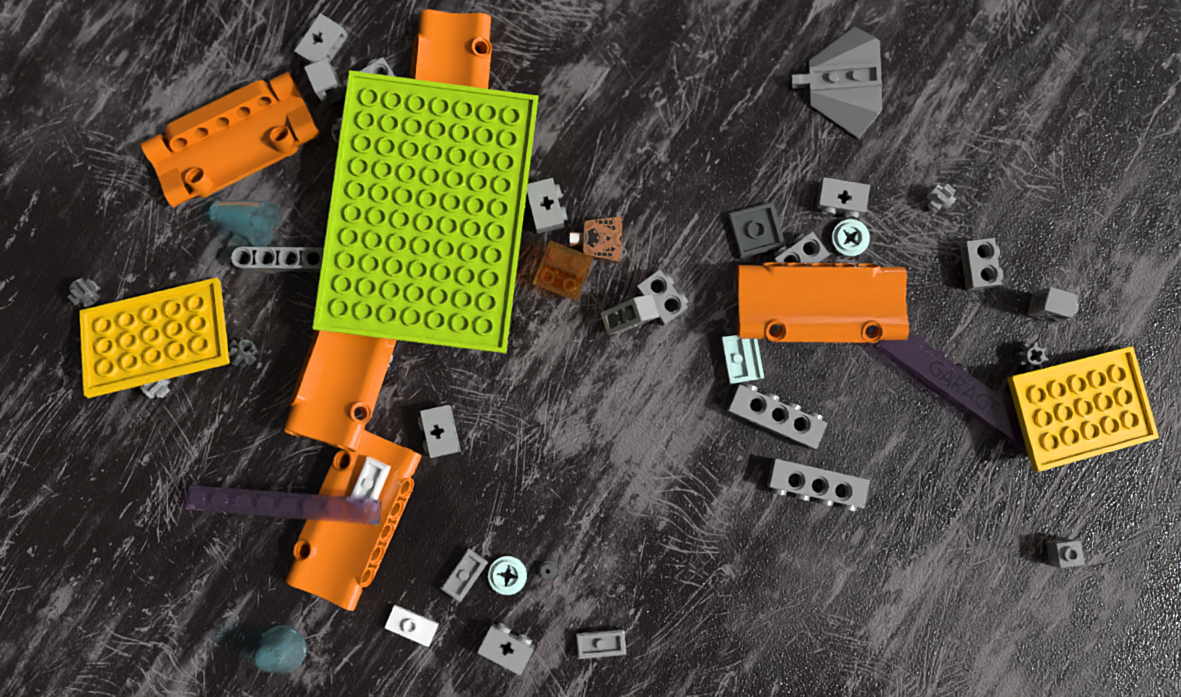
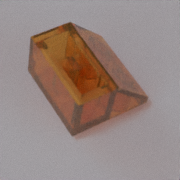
[532,240,594,302]

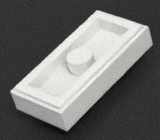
[349,457,391,511]
[385,605,439,647]

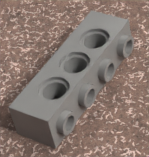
[726,383,828,449]
[767,459,870,511]

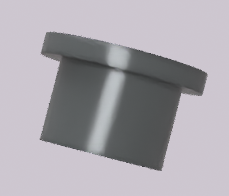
[539,561,558,580]

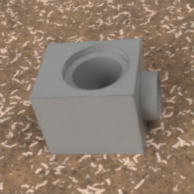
[1046,539,1085,568]

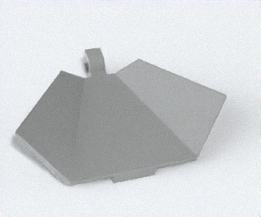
[792,27,882,139]

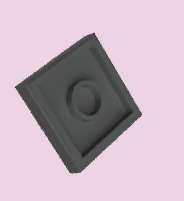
[728,202,786,259]

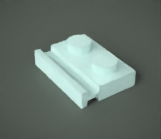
[721,335,764,384]

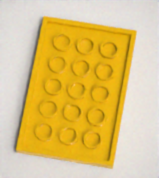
[80,277,230,398]
[1007,346,1159,472]

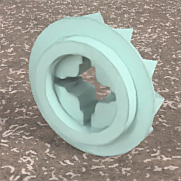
[832,219,870,256]
[488,556,527,595]

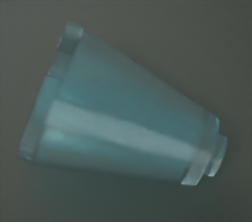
[209,200,279,247]
[255,625,307,675]

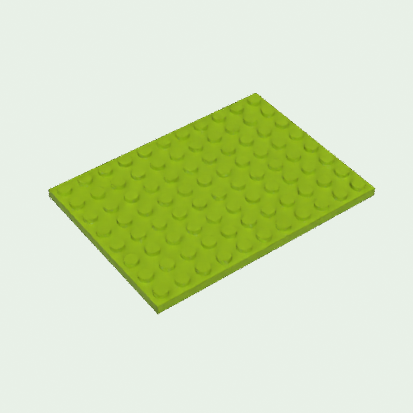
[313,70,539,354]

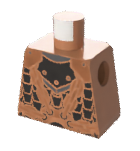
[570,217,622,265]

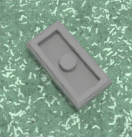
[441,548,488,602]
[576,629,626,659]

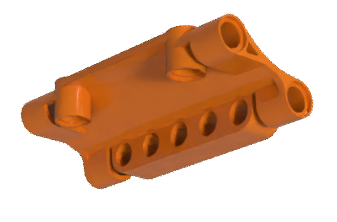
[410,10,492,89]
[141,71,321,207]
[736,262,909,343]
[283,330,397,452]
[285,430,422,611]

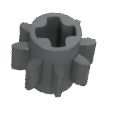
[68,278,100,307]
[228,337,258,368]

